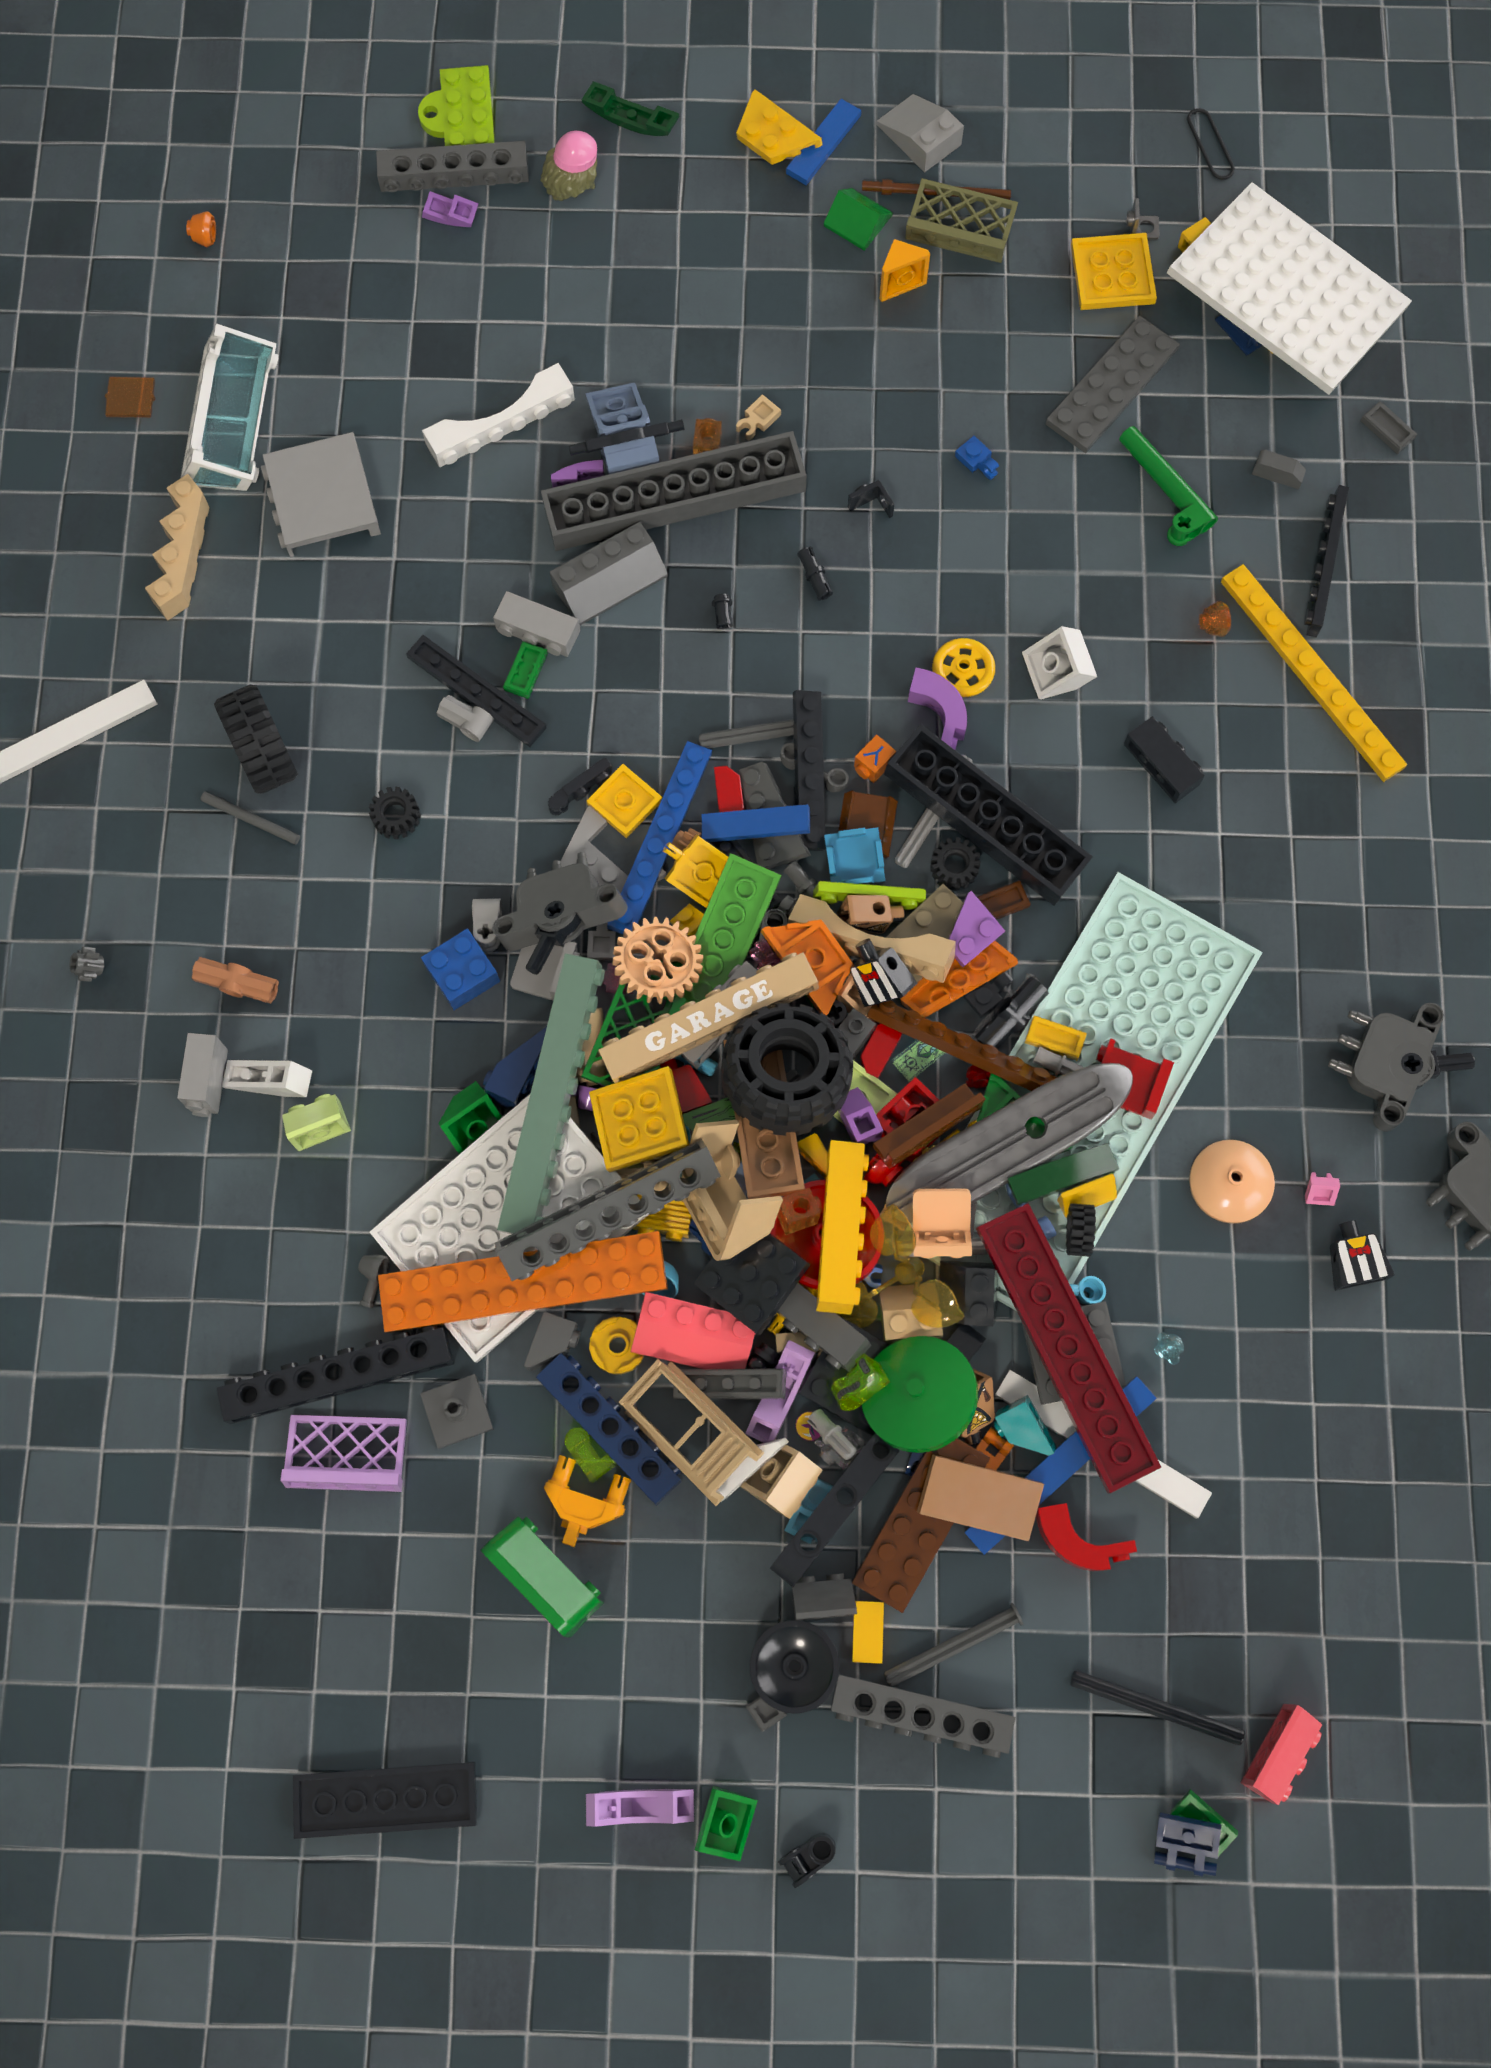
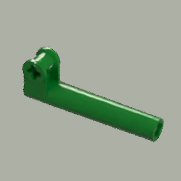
[1119,426,1218,546]

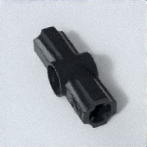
[975,976,1049,1049]

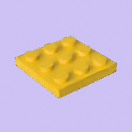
[1071,233,1157,310]
[589,1066,690,1172]

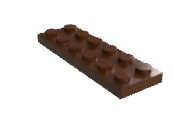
[851,1438,990,1613]

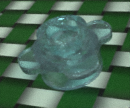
[1154,1332,1184,1365]

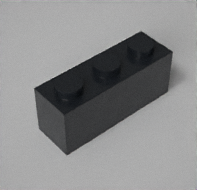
[1124,716,1205,803]

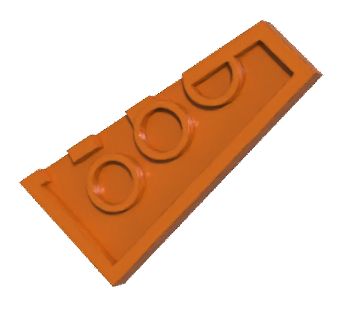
[901,941,1018,1018]

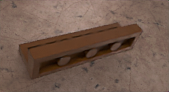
[873,1083,985,1169]

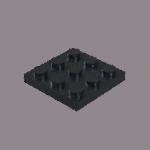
[694,1233,811,1335]
[797,1317,890,1436]

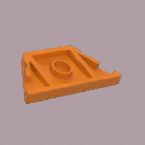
[760,919,853,1016]

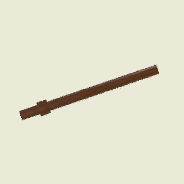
[862,179,1011,200]

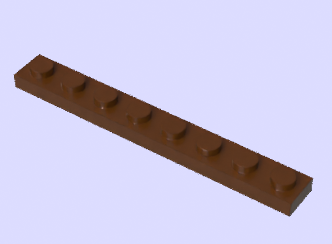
[867,1000,1058,1091]

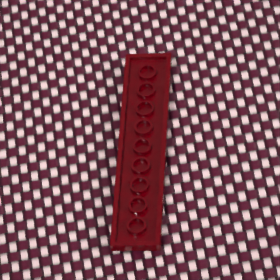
[976,1203,1162,1494]

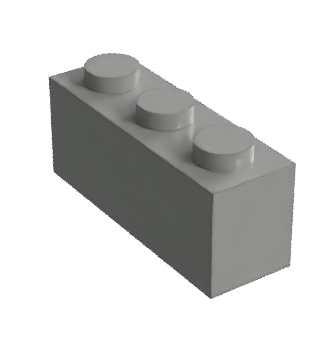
[493,591,581,657]

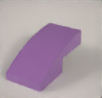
[422,191,479,227]
[551,460,605,488]

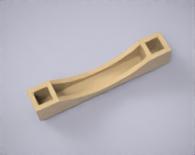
[788,894,956,983]

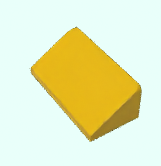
[1057,1174,1117,1218]

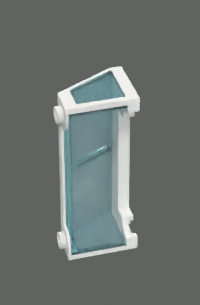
[181,324,278,491]

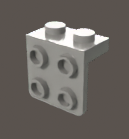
[510,941,581,1000]

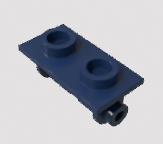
[1215,315,1263,356]

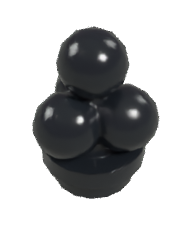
[746,1342,781,1369]

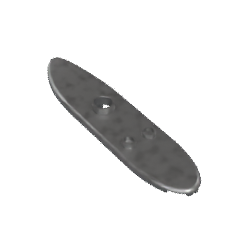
[886,1063,1133,1223]

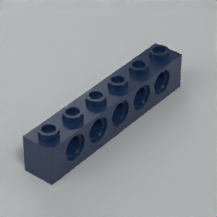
[536,1353,682,1506]

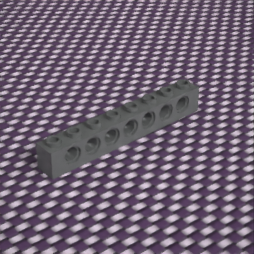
[494,1139,721,1281]

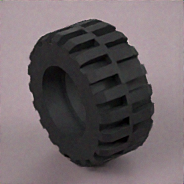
[214,684,298,794]

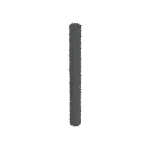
[201,791,300,845]

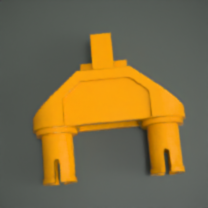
[544,1455,631,1547]

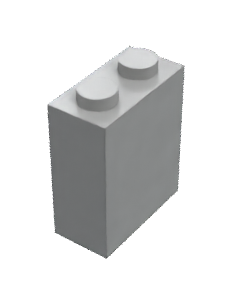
[177,1033,228,1117]

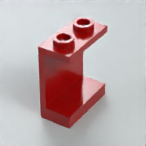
[1096,1038,1174,1120]

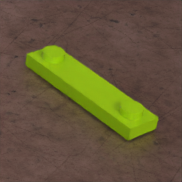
[813,881,926,910]

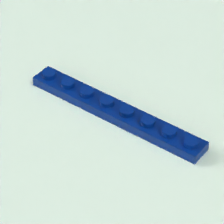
[607,741,712,934]

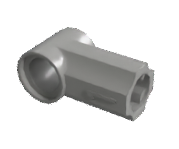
[436,695,494,742]

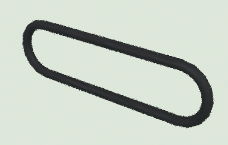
[1187,108,1235,180]

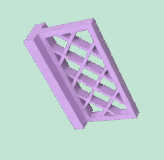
[281,1415,407,1492]

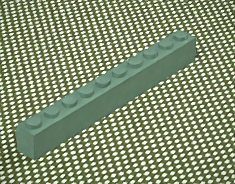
[497,953,605,1234]

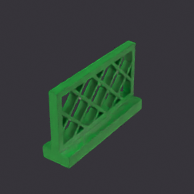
[581,983,686,1087]

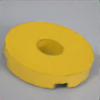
[589,1316,644,1374]

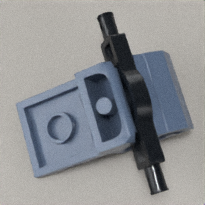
[568,382,685,475]

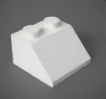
[1022,626,1097,699]

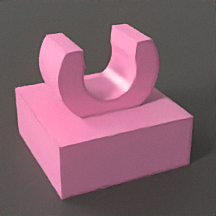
[1305,1172,1340,1206]

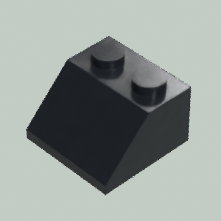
[939,1261,998,1327]

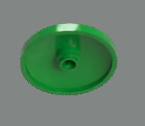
[861,1336,978,1453]

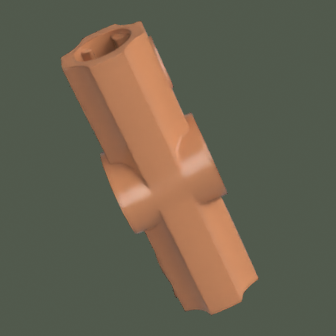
[192,957,279,1004]

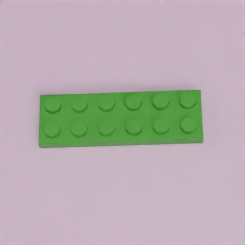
[674,853,782,1004]

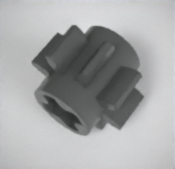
[69,947,104,982]

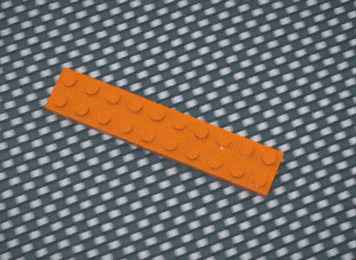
[378,1231,668,1333]

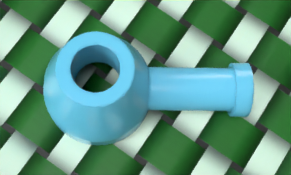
[1070,1276,1106,1305]

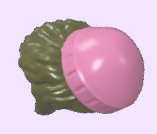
[540,131,597,201]

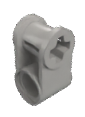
[472,898,502,953]

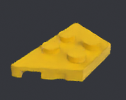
[736,89,823,165]

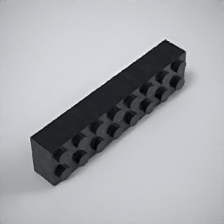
[884,724,1093,906]

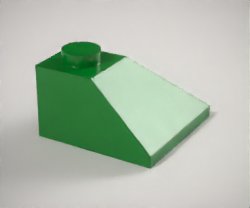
[438,1081,502,1155]

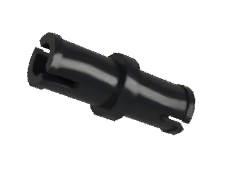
[797,546,833,601]

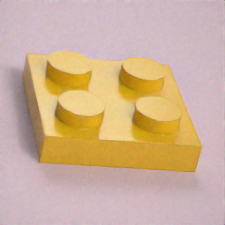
[586,764,662,838]

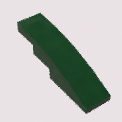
[1007,1143,1119,1206]

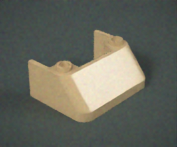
[682,1120,783,1261]

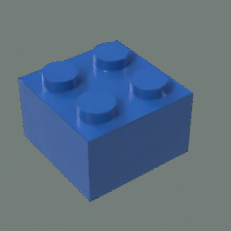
[421,928,500,1010]

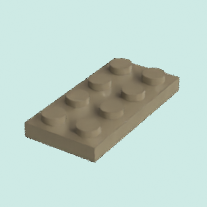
[886,884,964,983]

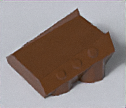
[838,790,898,858]

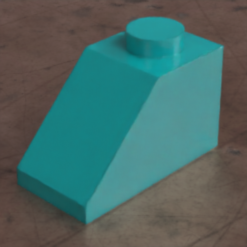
[994,1395,1056,1456]

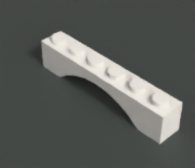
[422,363,575,467]

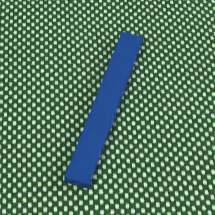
[964,1376,1157,1555]

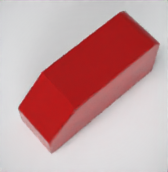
[714,766,744,812]
[860,1023,902,1079]

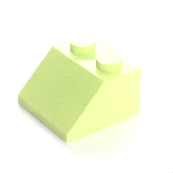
[282,1094,351,1151]

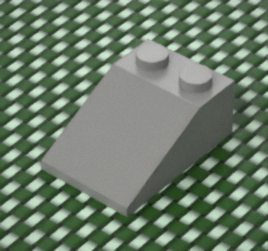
[876,94,964,172]

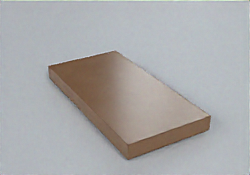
[917,1454,1044,1541]

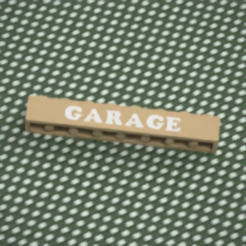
[599,952,819,1083]

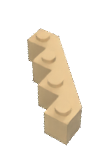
[145,474,210,621]

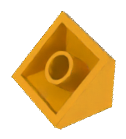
[879,239,930,302]

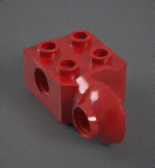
[864,1077,941,1187]

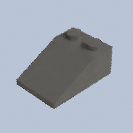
[792,1573,857,1621]

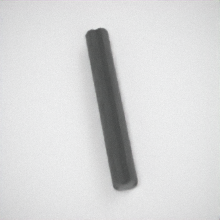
[699,719,794,749]

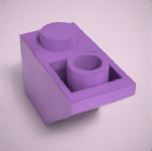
[838,1087,883,1145]

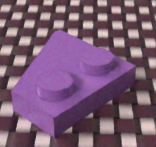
[948,891,1005,967]

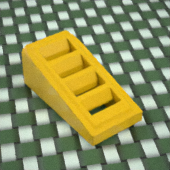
[797,1133,828,1179]

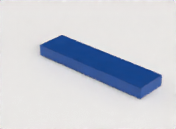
[786,99,861,186]
[702,804,810,842]

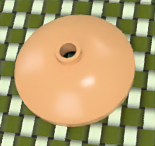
[1189,1140,1275,1223]

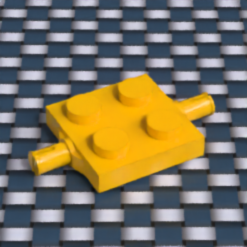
[663,834,729,908]

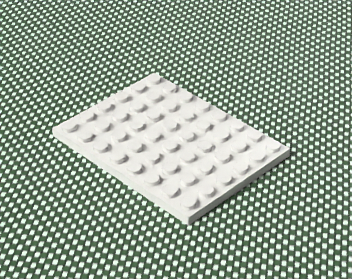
[1167,183,1412,395]
[370,1093,649,1363]

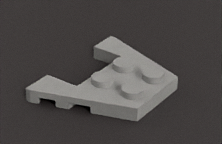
[560,805,666,894]

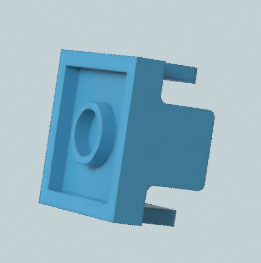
[824,827,885,884]

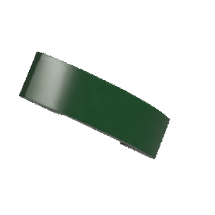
[582,81,680,136]

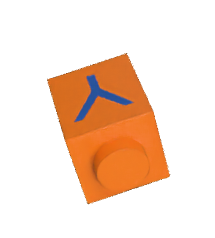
[854,735,897,783]

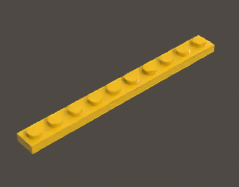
[1221,564,1407,782]

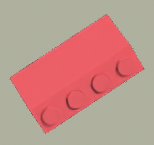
[631,1292,755,1369]

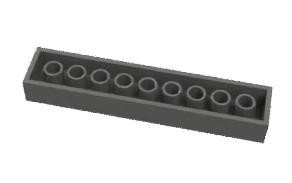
[541,431,807,551]

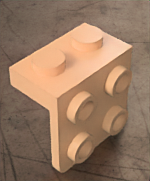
[913,1188,972,1258]

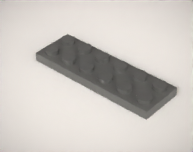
[1045,316,1180,454]

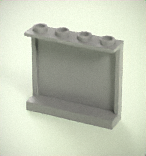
[261,432,381,557]

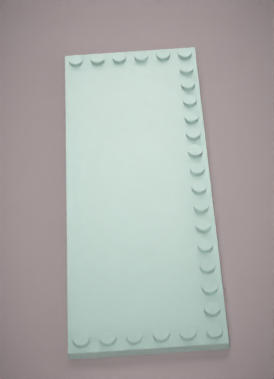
[899,872,1263,1311]

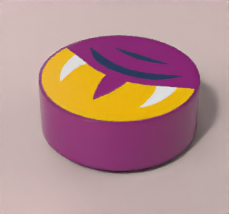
[795,1411,821,1442]

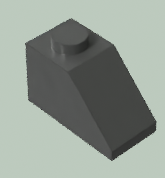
[524,1312,581,1371]

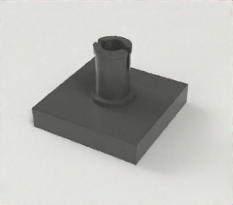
[420,1374,494,1449]

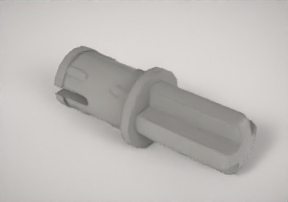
[1033,1046,1084,1076]
[807,1409,857,1460]

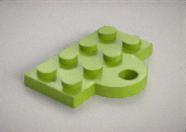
[418,65,495,146]

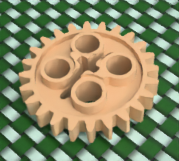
[612,917,703,1004]

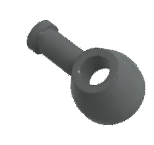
[358,1254,390,1308]

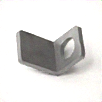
[1126,198,1160,240]

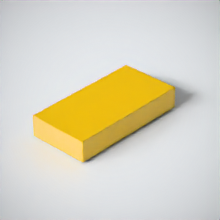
[1024,1015,1087,1061]
[852,1601,884,1663]

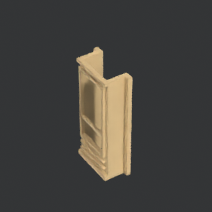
[619,1359,764,1506]

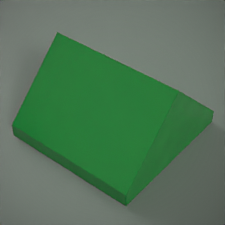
[824,188,893,251]
[694,1786,758,1861]

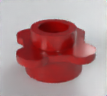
[965,1065,992,1088]

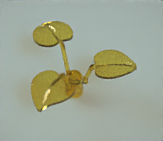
[836,1204,964,1328]

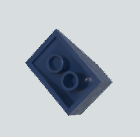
[483,1026,547,1111]

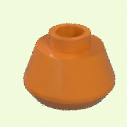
[186,211,216,248]

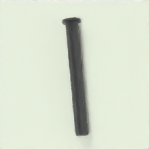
[884,1603,1023,1687]

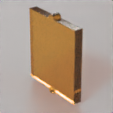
[105,377,155,418]

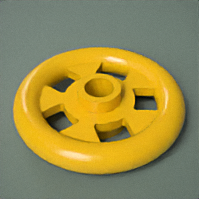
[932,638,995,697]

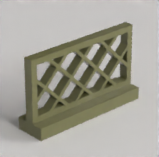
[905,178,1018,263]

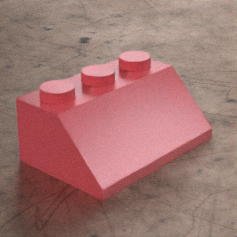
[1240,1704,1322,1805]

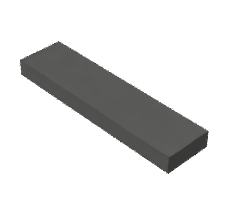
[673,1369,786,1400]

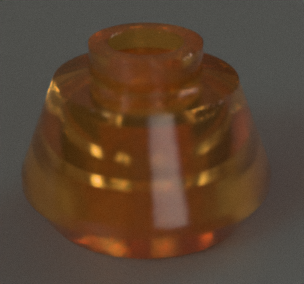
[1199,601,1231,637]

